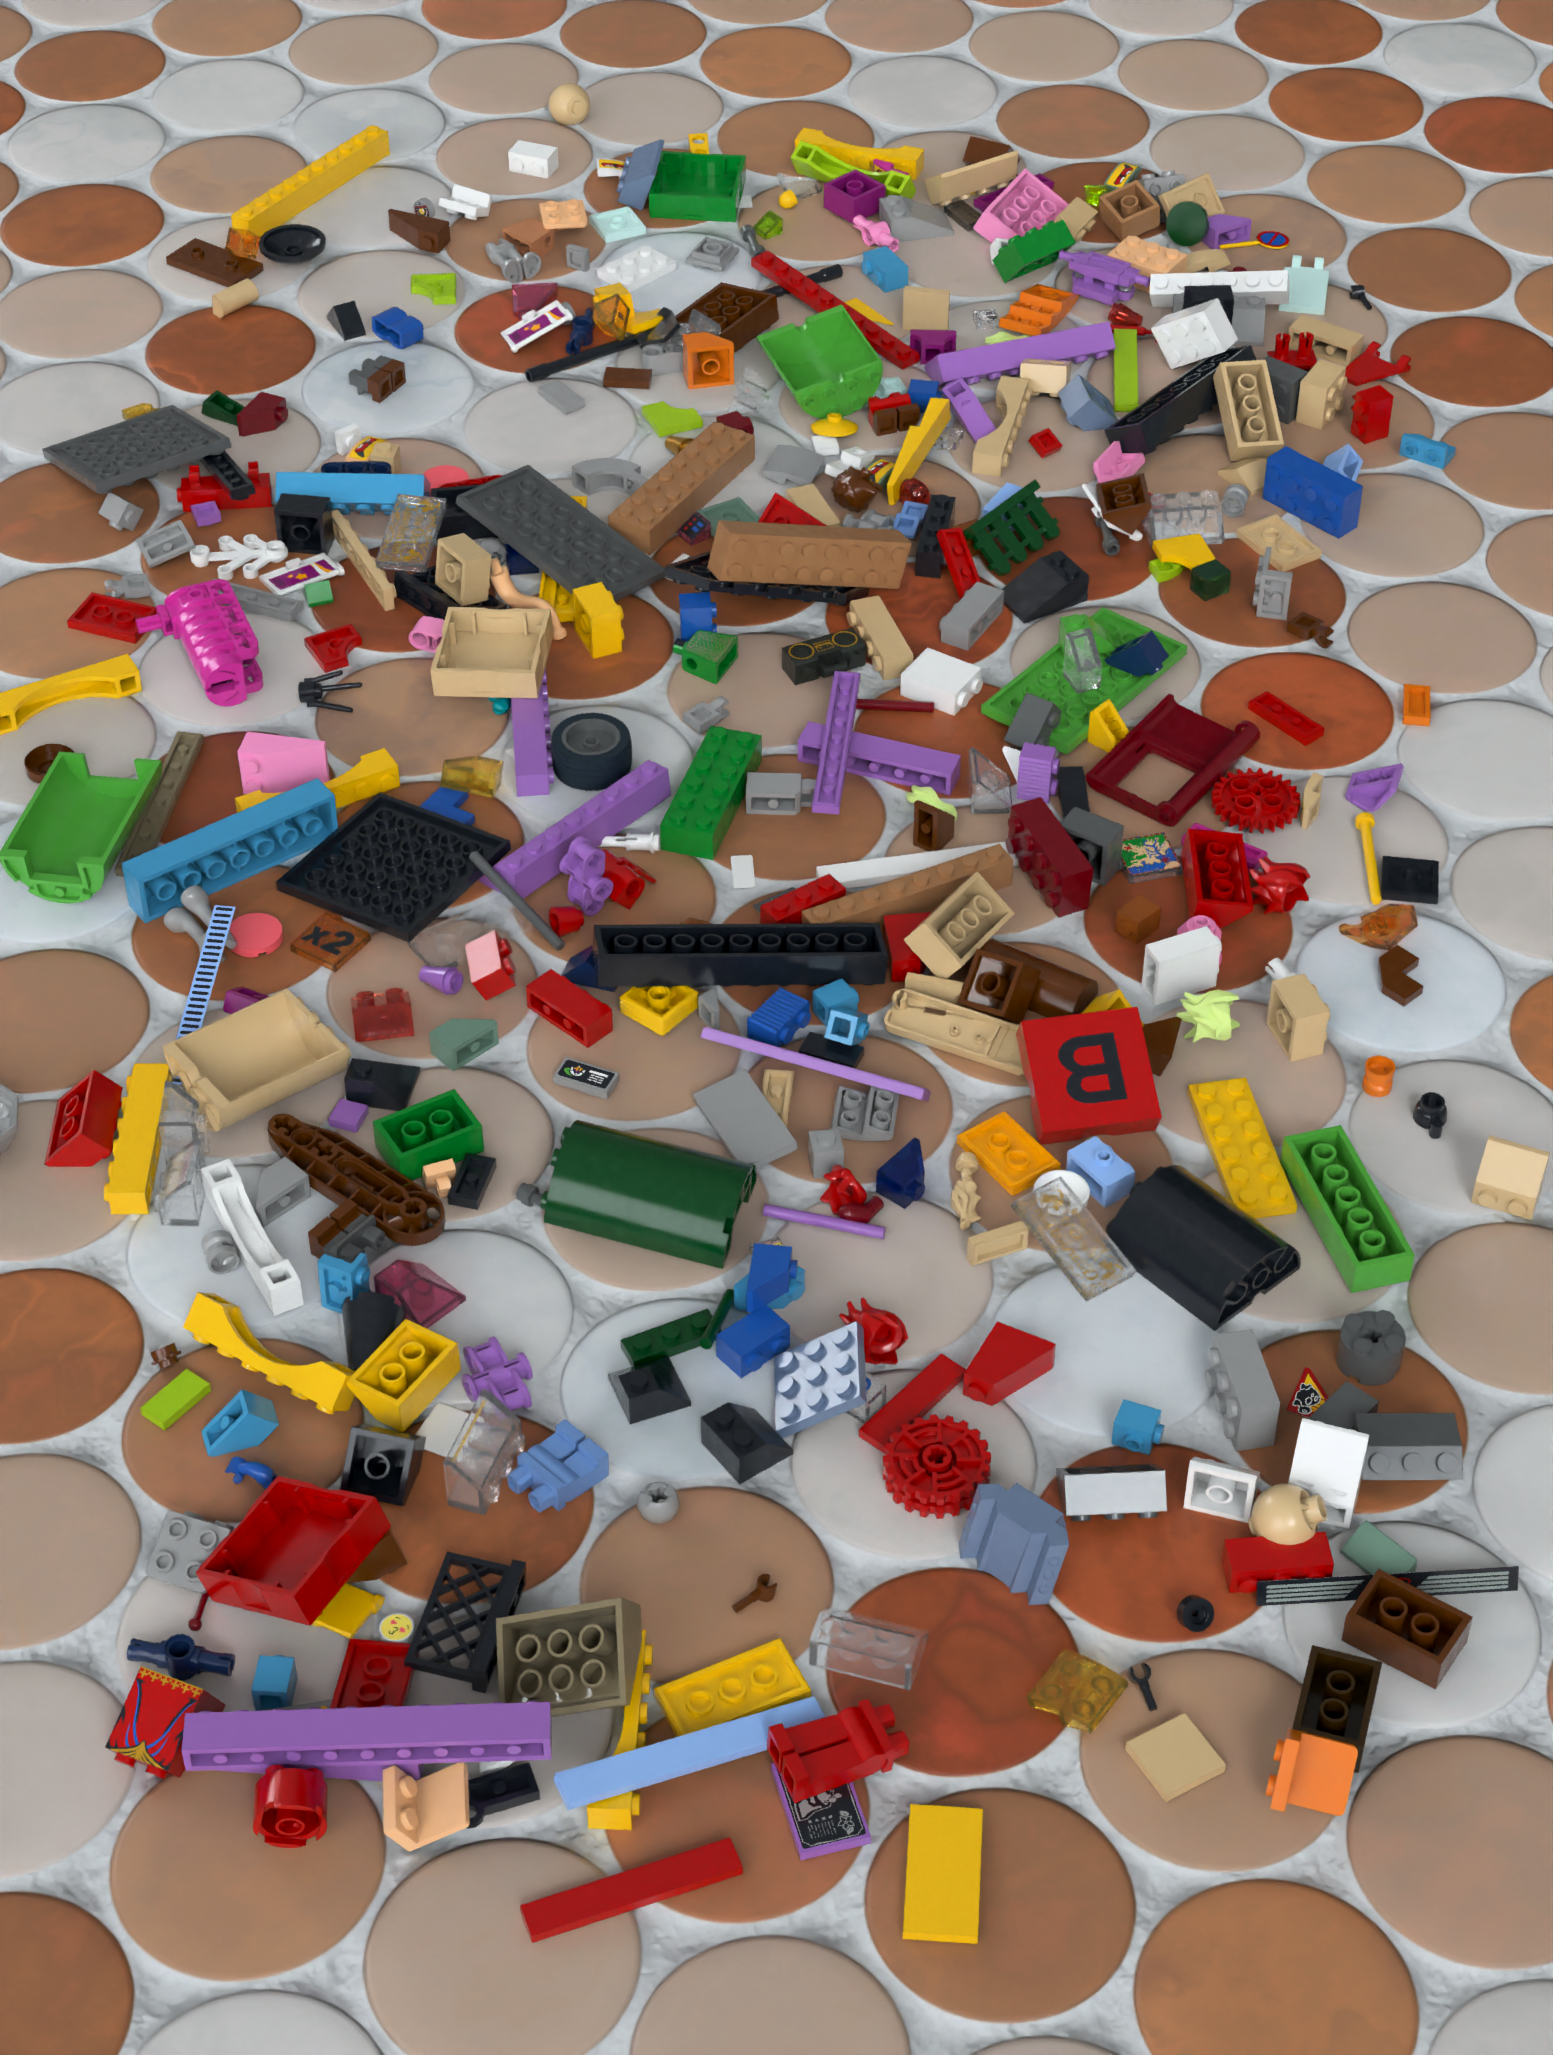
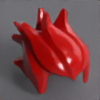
[1249,857,1310,915]
[839,1297,909,1365]

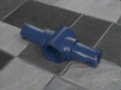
[565,307,600,355]
[127,1634,235,1681]

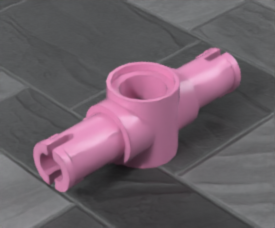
[853,215,899,252]

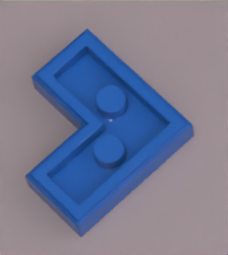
[419,782,475,826]

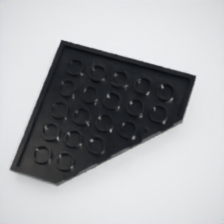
[664,551,869,606]

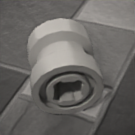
[1220,484,1249,518]
[201,1230,239,1274]

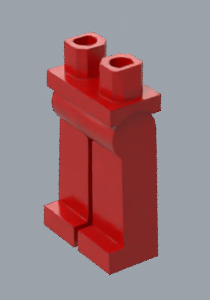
[767,1699,909,1803]

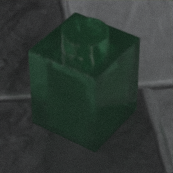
[1190,559,1231,602]

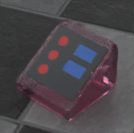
[677,512,711,546]

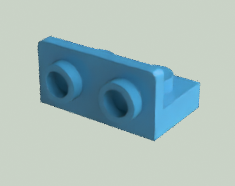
[1399,433,1456,469]
[317,1253,372,1314]

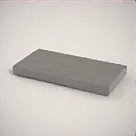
[692,1069,798,1169]

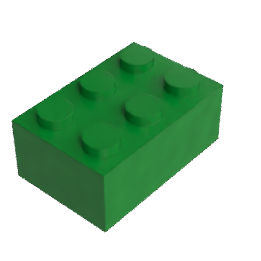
[992,220,1076,283]
[373,1089,484,1181]

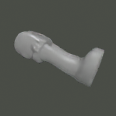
[485,238,541,284]
[164,885,237,964]

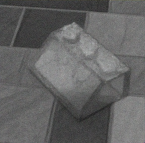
[1142,490,1225,549]
[443,1389,526,1515]
[809,1606,929,1690]

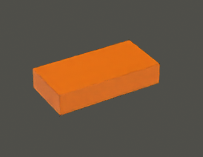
[1403,684,1431,726]

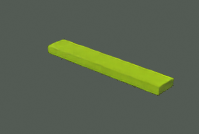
[1113,329,1138,412]

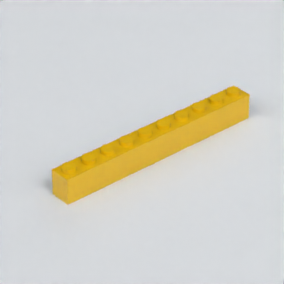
[231,125,390,245]

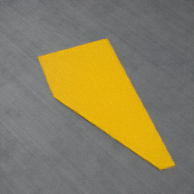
[845,298,894,325]

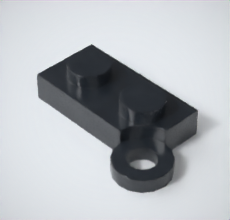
[467,1762,540,1829]

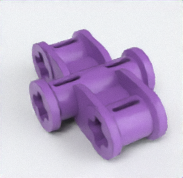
[559,836,613,916]
[462,1336,533,1419]

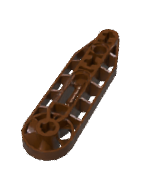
[267,1113,446,1246]

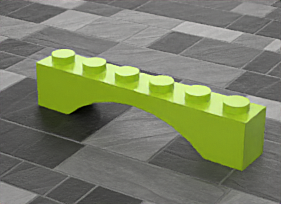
[791,141,916,199]

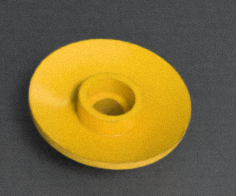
[811,413,858,437]

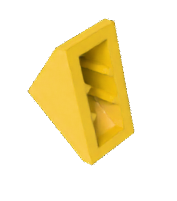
[1087,699,1129,753]

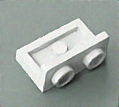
[438,184,492,220]

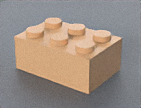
[1107,235,1188,293]

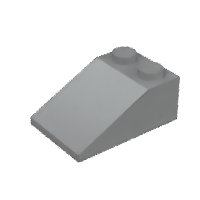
[879,195,954,242]

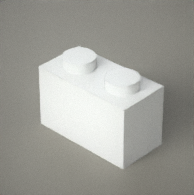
[508,140,559,179]

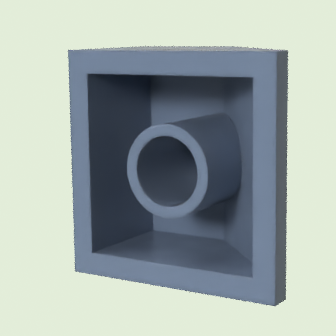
[1058,374,1118,431]

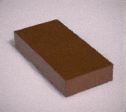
[603,367,652,389]

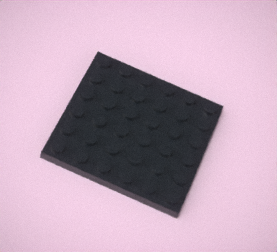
[276,792,511,942]

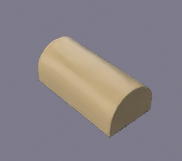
[212,278,259,318]

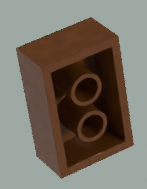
[1341,1569,1473,1690]

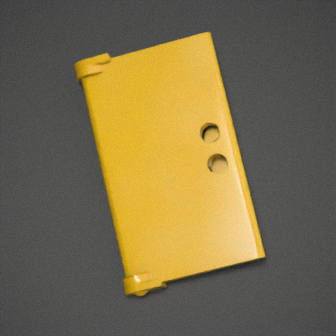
[312,1583,385,1639]

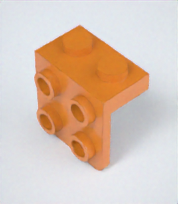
[1265,1728,1358,1816]

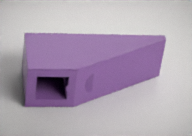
[941,377,996,443]

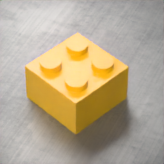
[573,582,624,659]

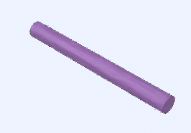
[763,1204,886,1239]

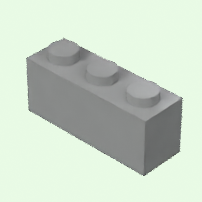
[939,582,1004,651]

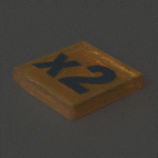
[290,913,371,972]

